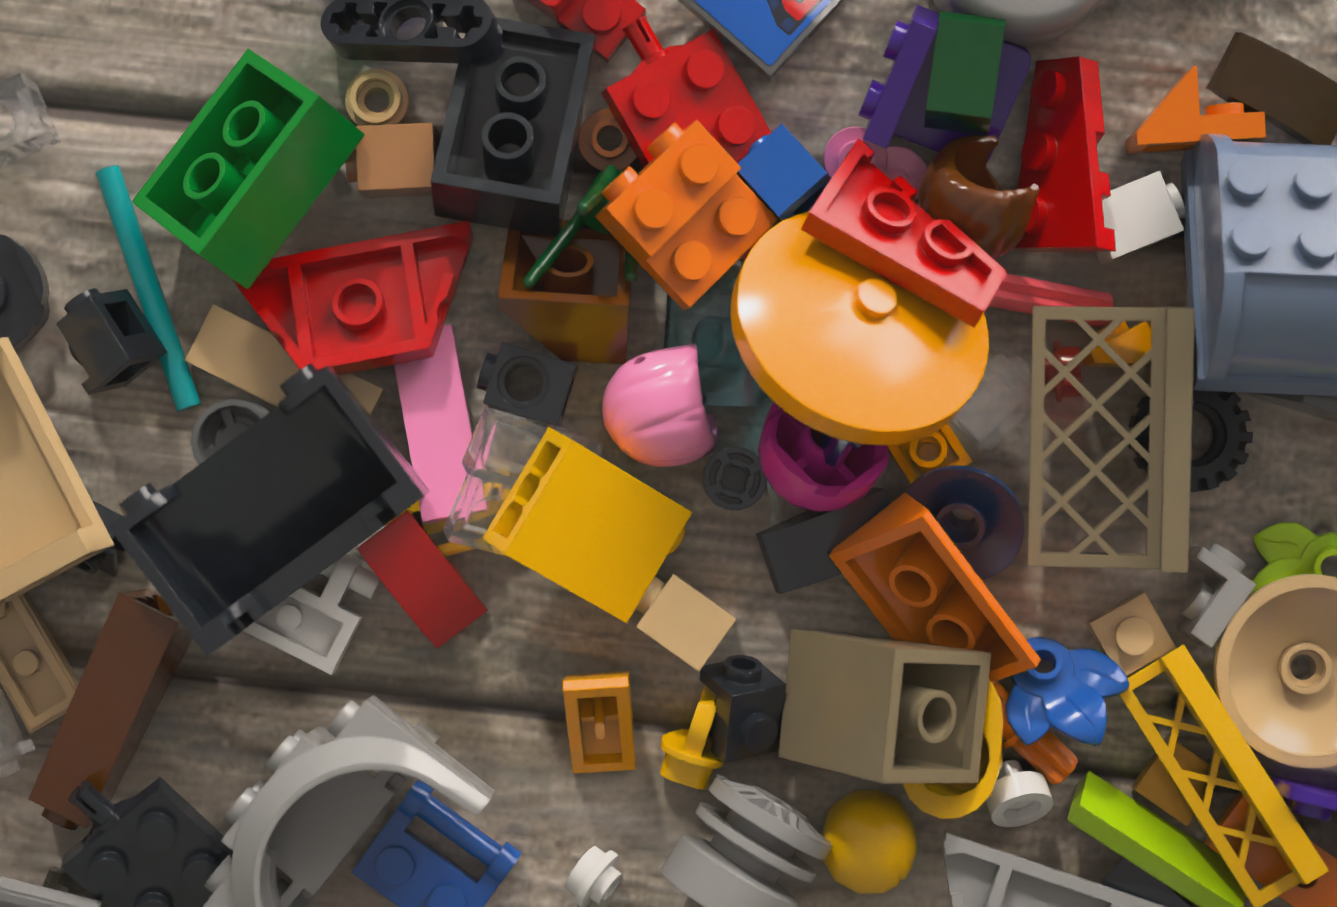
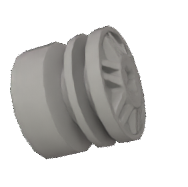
[661,775,833,907]

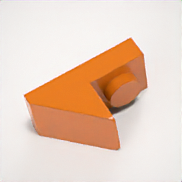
[1125,65,1266,154]

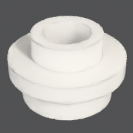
[565,846,623,907]

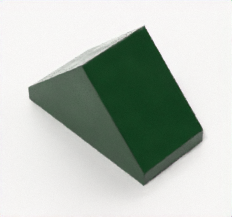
[924,11,1006,135]

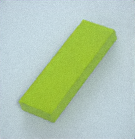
[1067,771,1246,907]

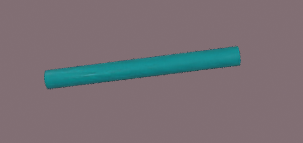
[95,165,201,412]

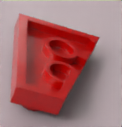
[1013,56,1116,252]
[801,138,1007,328]

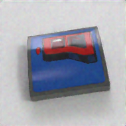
[678,0,843,81]

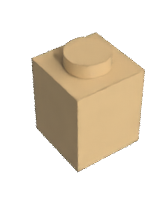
[636,573,736,672]

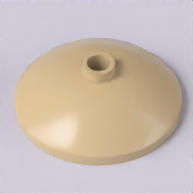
[1213,574,1337,769]

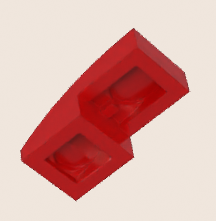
[356,510,488,649]

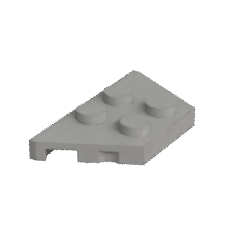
[941,831,1167,907]

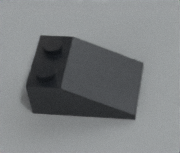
[430,17,595,237]

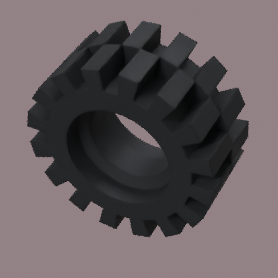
[1128,390,1253,492]

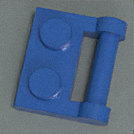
[351,779,522,907]

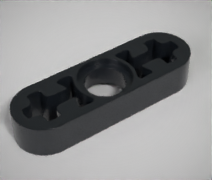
[321,0,503,64]

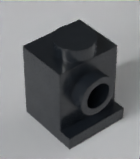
[56,288,167,395]

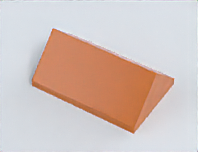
[829,492,1041,682]

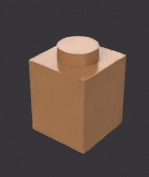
[345,123,439,198]

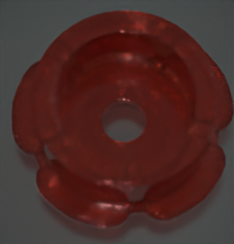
[1045,340,1082,403]

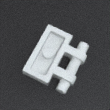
[243,553,381,675]

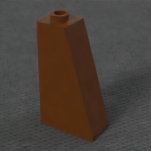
[28,588,193,830]

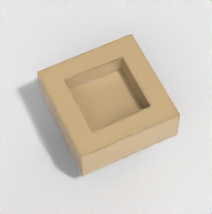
[1085,591,1176,676]

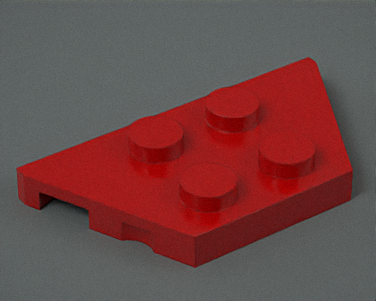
[231,220,474,375]

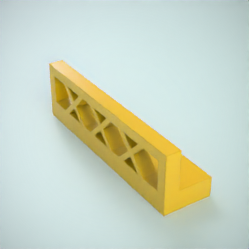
[1119,644,1329,907]

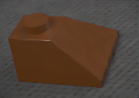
[498,220,632,364]

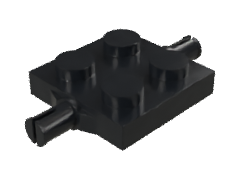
[61,777,233,907]

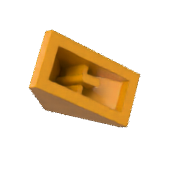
[563,671,636,774]

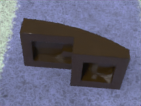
[1206,32,1337,145]

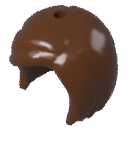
[918,134,1039,260]

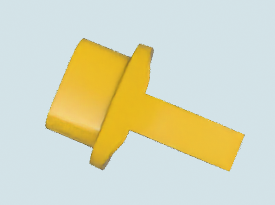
[659,685,724,790]

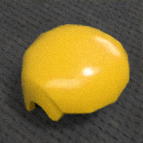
[822,789,917,894]

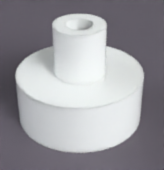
[986,760,1054,827]

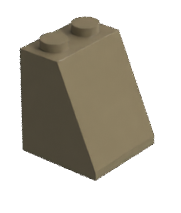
[778,629,991,783]

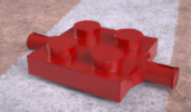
[601,15,772,168]

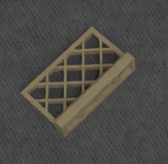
[1028,306,1195,573]

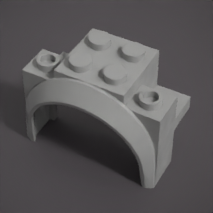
[203,695,495,907]

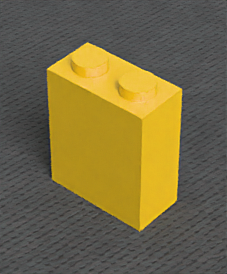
[482,427,693,623]

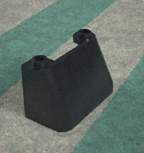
[109,363,430,657]

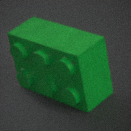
[131,48,365,290]

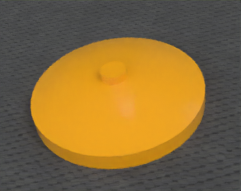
[731,211,989,445]

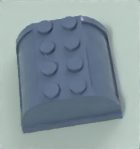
[1180,134,1337,396]

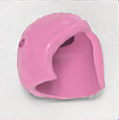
[602,344,718,467]

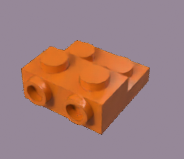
[595,120,778,311]

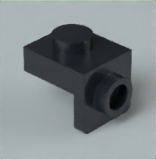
[699,655,786,764]

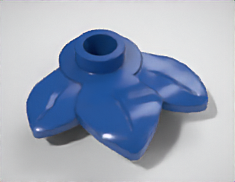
[1006,637,1129,746]

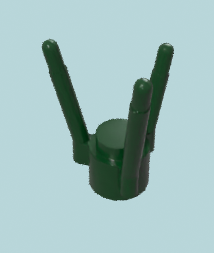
[522,165,639,289]

